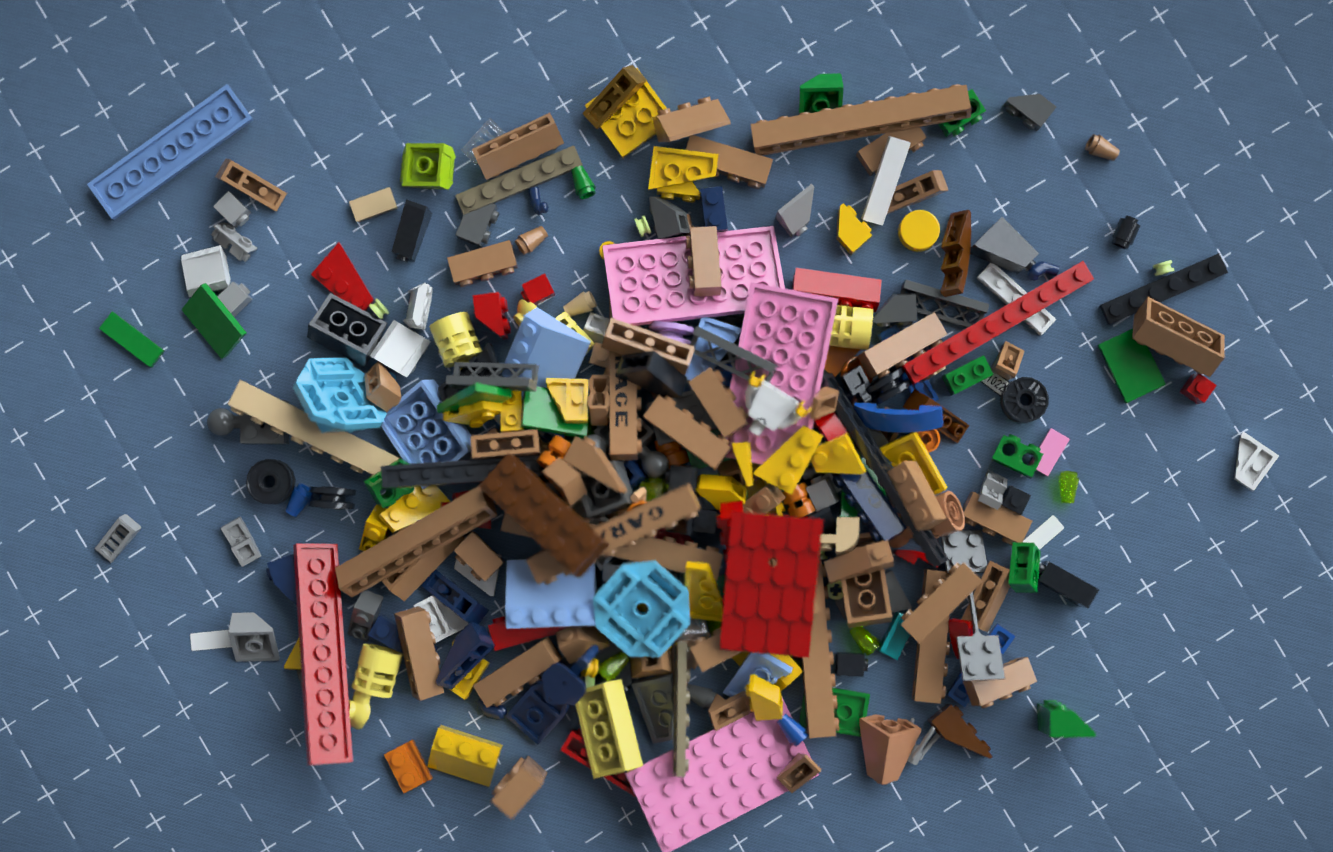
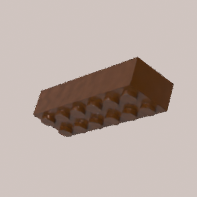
[479,453,610,578]

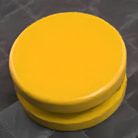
[898,210,940,252]

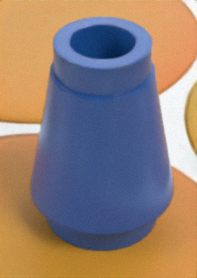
[285,483,313,517]
[777,714,808,747]

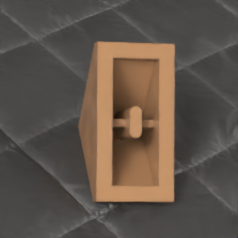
[991,341,1024,380]
[542,458,587,506]
[777,753,822,793]

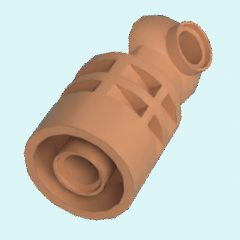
[888,491,965,548]

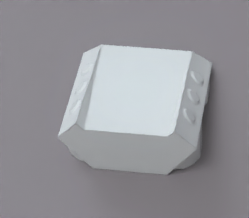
[181,245,231,297]
[403,283,433,330]
[370,320,431,377]

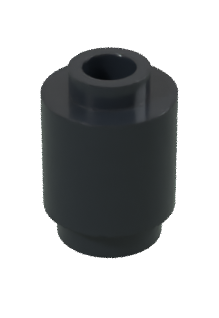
[1112,216,1140,249]

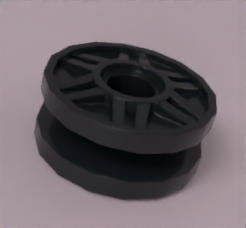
[866,366,912,405]
[1000,377,1049,423]
[246,459,296,504]
[308,486,356,510]

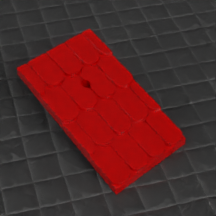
[720,511,823,658]

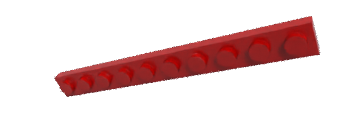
[902,261,1094,385]

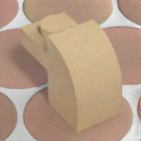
[820,517,860,557]

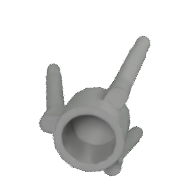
[907,718,940,765]

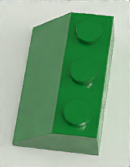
[1037,700,1096,737]

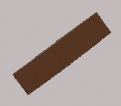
[940,209,971,297]

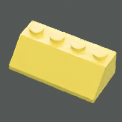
[575,679,643,779]

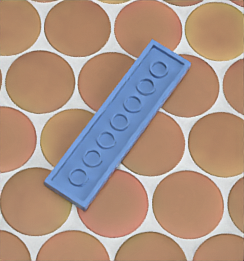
[87,84,254,220]

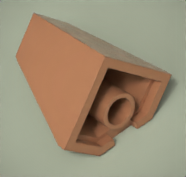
[859,714,922,785]

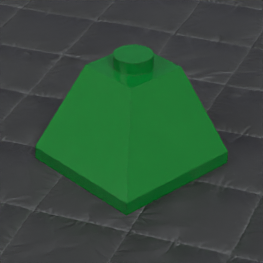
[799,73,843,114]

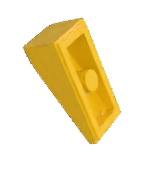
[731,442,754,487]

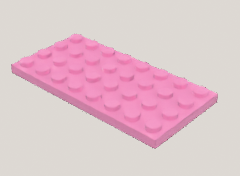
[603,226,785,326]
[721,282,838,464]
[625,697,819,852]

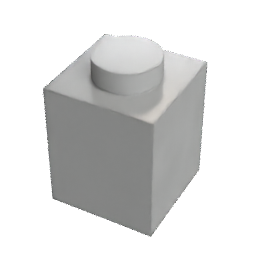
[213,191,251,228]
[217,282,253,317]
[806,475,841,511]

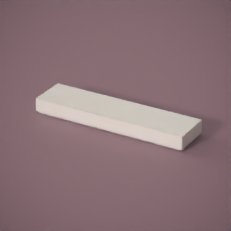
[861,136,911,226]
[977,263,1056,336]

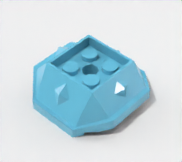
[293,357,387,433]
[593,560,690,657]

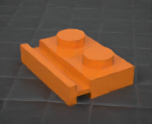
[384,739,433,793]

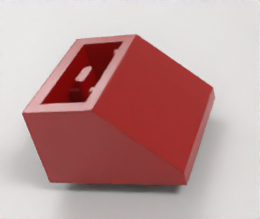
[473,292,511,340]

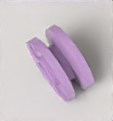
[648,321,694,345]

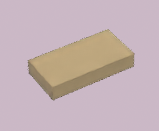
[349,187,398,223]

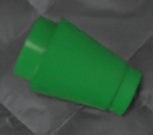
[571,166,596,200]

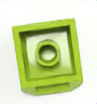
[400,143,456,190]

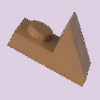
[708,691,752,731]

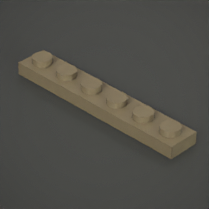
[455,145,583,215]
[673,641,690,777]

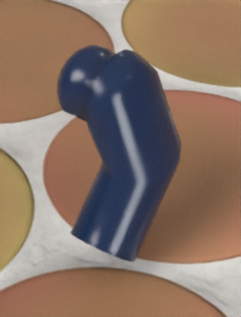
[528,187,549,215]
[1027,261,1060,281]
[475,698,507,720]

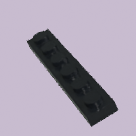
[1099,253,1228,325]

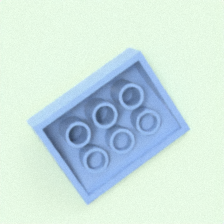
[502,308,591,400]
[381,379,472,489]
[506,559,596,628]

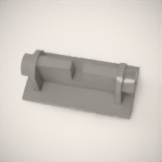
[211,222,258,262]

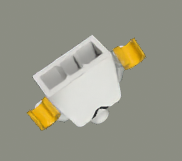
[745,371,812,436]

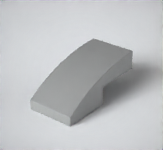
[978,470,1008,510]
[221,516,261,567]

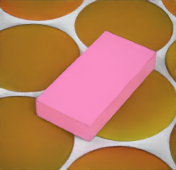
[1028,428,1070,476]

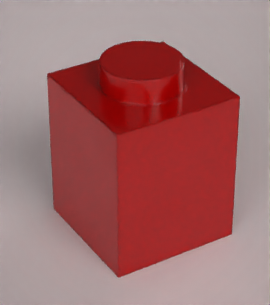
[521,273,555,305]
[1180,373,1217,404]

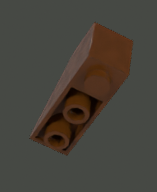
[903,389,970,443]
[927,704,993,759]

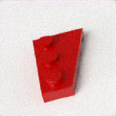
[311,242,375,311]

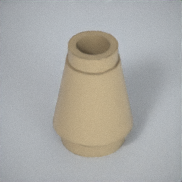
[563,291,597,317]

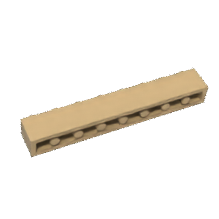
[228,380,399,477]

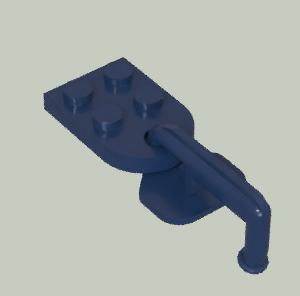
[505,645,599,745]

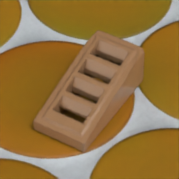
[810,387,839,420]

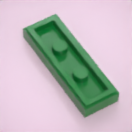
[99,311,165,368]

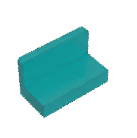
[877,611,910,660]

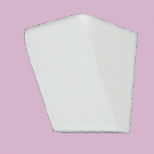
[583,312,610,344]

